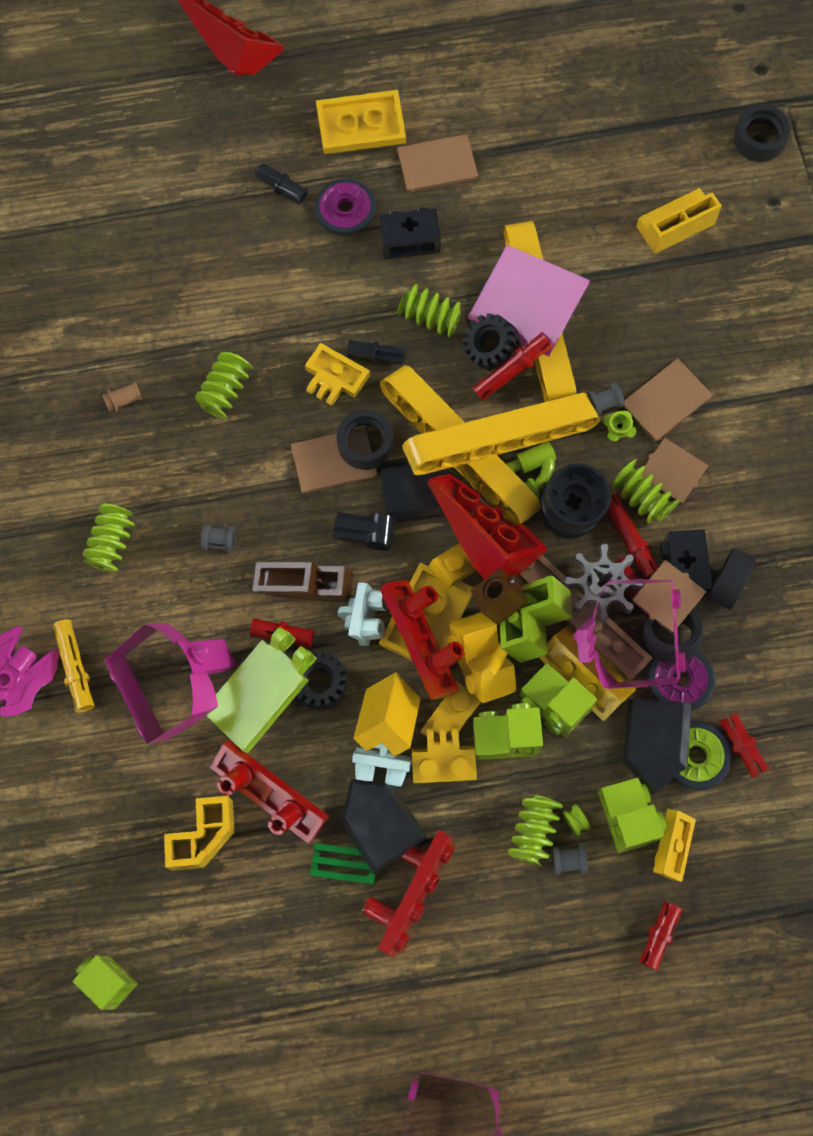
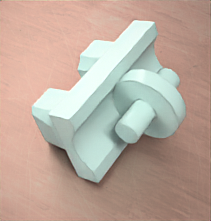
[337,583,389,646]
[352,743,412,787]

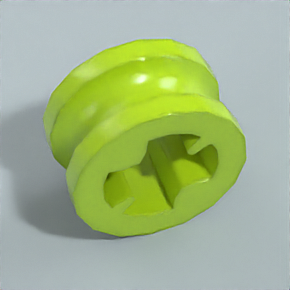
[562,804,591,837]

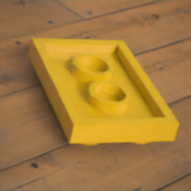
[316,90,406,155]
[379,562,474,661]

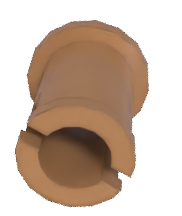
[102,382,142,412]

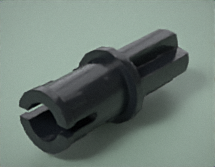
[255,163,308,205]
[346,339,406,365]

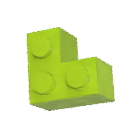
[500,575,573,663]
[519,663,598,738]
[472,703,543,761]
[598,777,667,854]

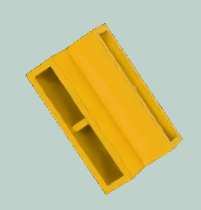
[636,188,722,254]
[353,672,421,756]

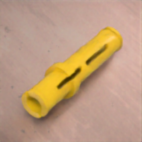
[52,619,95,713]

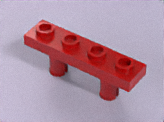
[379,580,465,700]
[209,740,329,844]
[362,830,455,958]

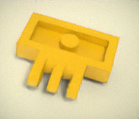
[305,343,370,406]
[411,727,477,783]

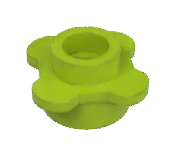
[603,411,636,442]

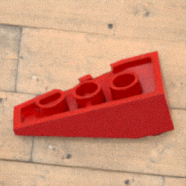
[178,0,284,76]
[427,474,548,580]

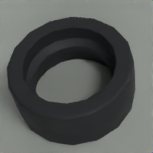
[733,104,791,162]
[336,409,394,470]
[708,548,756,610]
[642,609,703,664]

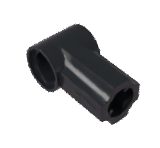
[333,512,396,551]

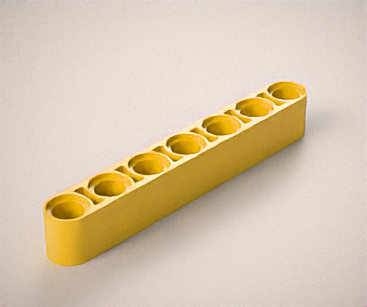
[504,221,577,402]
[380,365,541,526]
[402,393,600,475]

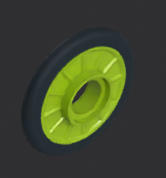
[672,721,732,790]

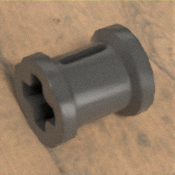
[587,382,625,416]
[201,523,236,553]
[552,845,588,876]

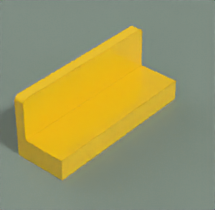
[539,625,636,722]

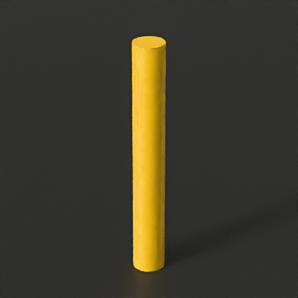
[481,642,508,681]

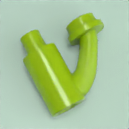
[506,441,556,499]

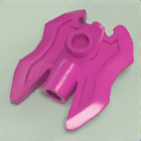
[0,626,60,717]

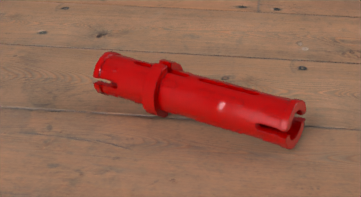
[472,331,554,401]
[607,493,659,580]

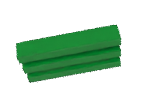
[310,843,376,885]

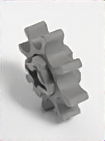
[564,544,644,623]

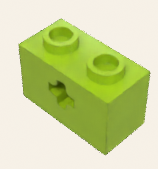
[72,955,138,1010]

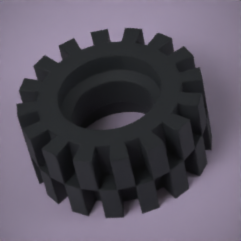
[463,313,520,371]
[296,651,347,710]

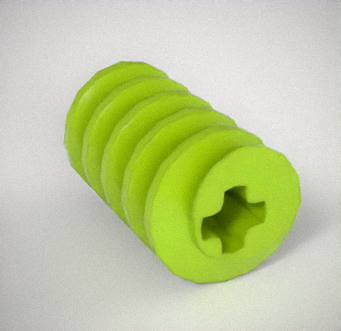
[397,283,461,338]
[195,352,253,420]
[612,459,680,524]
[82,503,135,572]
[507,794,563,867]

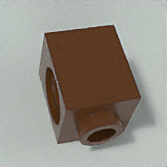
[470,568,527,625]

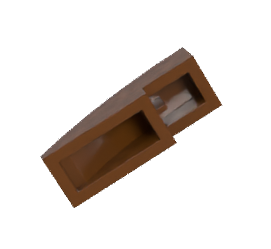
[252,562,354,602]

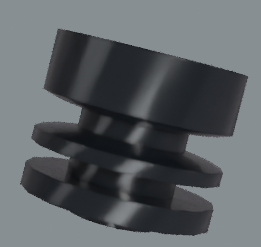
[539,463,611,539]

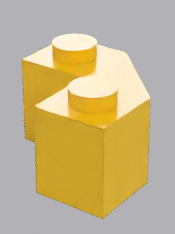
[448,612,517,703]
[164,796,235,871]

